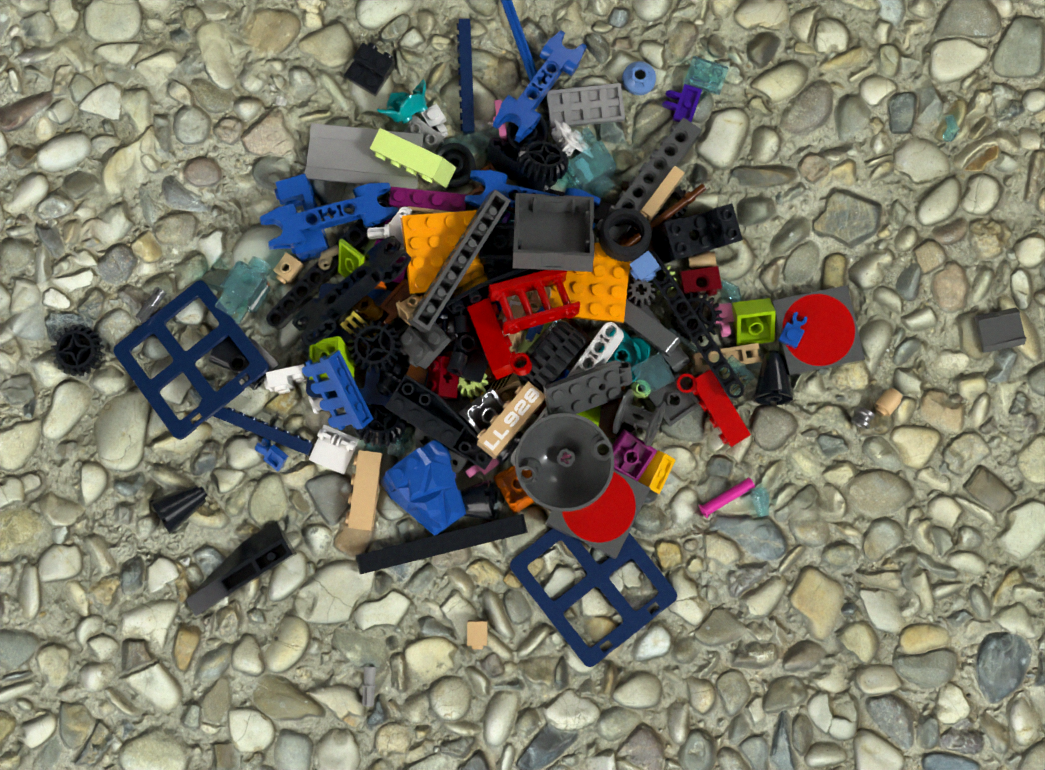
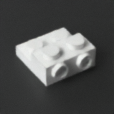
[264,364,307,394]

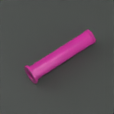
[699,477,755,518]

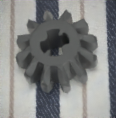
[627,277,657,308]

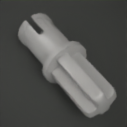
[361,666,377,707]

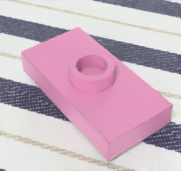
[493,99,508,142]

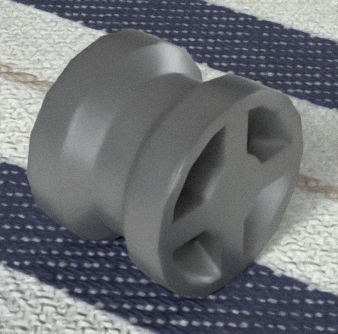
[851,407,875,429]

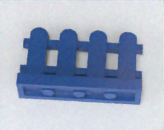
[302,350,373,430]

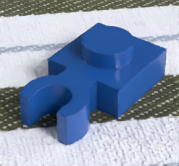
[778,312,807,349]

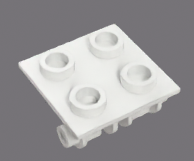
[551,120,593,158]
[309,425,359,474]

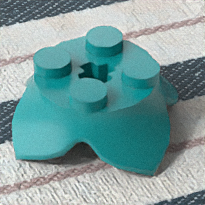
[377,79,428,124]
[598,329,650,383]

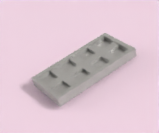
[547,83,625,129]

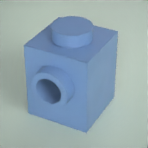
[629,250,661,282]

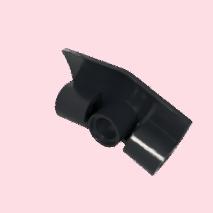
[447,315,488,383]
[209,337,279,390]

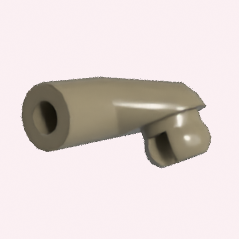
[318,244,339,270]

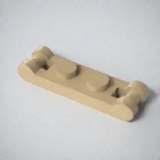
[691,343,762,374]

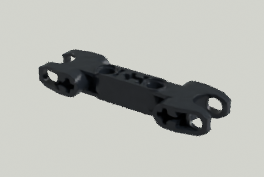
[292,236,411,346]

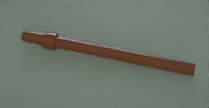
[621,184,706,246]

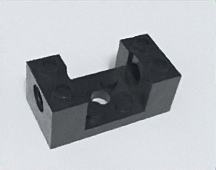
[652,203,743,264]

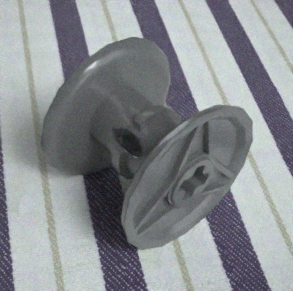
[613,389,666,447]

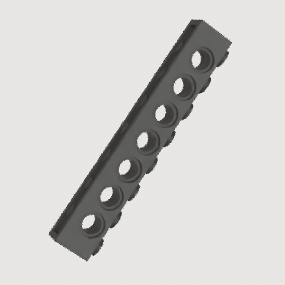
[596,117,702,244]
[407,190,511,333]

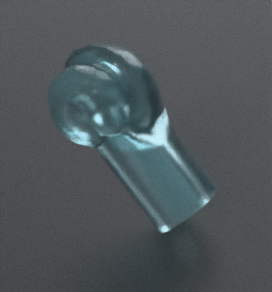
[943,115,959,142]
[721,279,742,303]

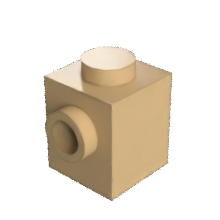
[273,252,305,285]

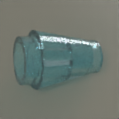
[750,488,770,517]

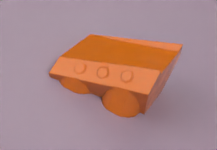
[493,465,535,513]

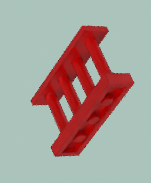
[489,270,581,335]

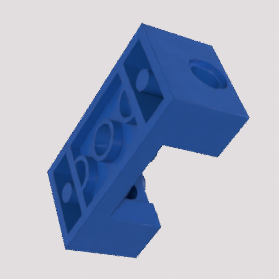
[274,174,330,262]

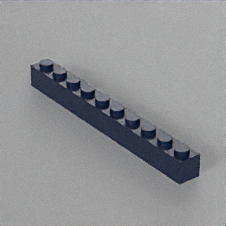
[457,19,475,135]
[199,399,314,456]

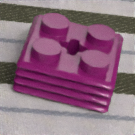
[612,429,657,481]

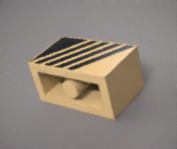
[481,373,521,404]

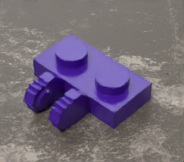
[662,84,702,122]

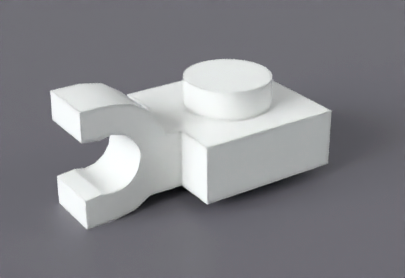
[421,103,448,138]

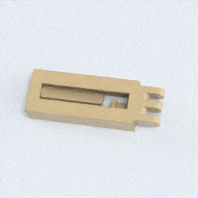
[633,166,685,230]

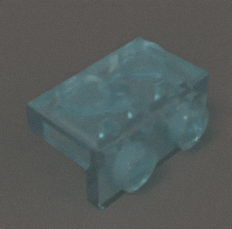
[684,56,729,95]

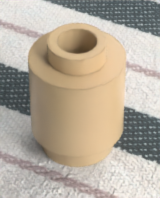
[874,388,902,417]

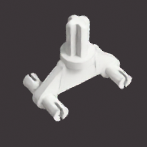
[367,206,412,257]

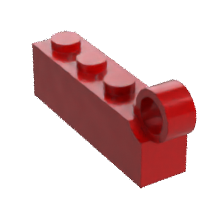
[467,298,532,380]
[675,368,751,447]

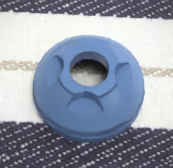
[622,61,656,96]

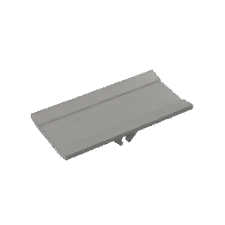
[305,123,424,189]

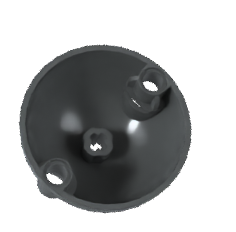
[515,413,614,512]

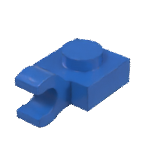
[255,438,289,472]

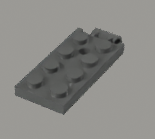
[543,360,633,415]

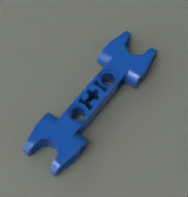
[493,30,587,142]
[464,170,601,231]
[259,183,399,250]

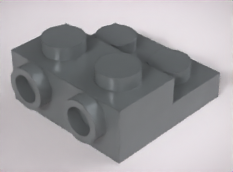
[397,322,451,369]

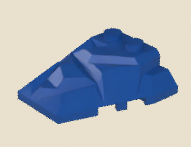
[380,439,466,536]

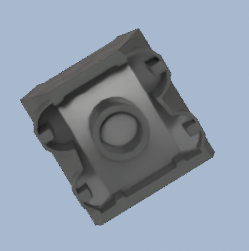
[975,308,1027,353]
[458,388,504,435]

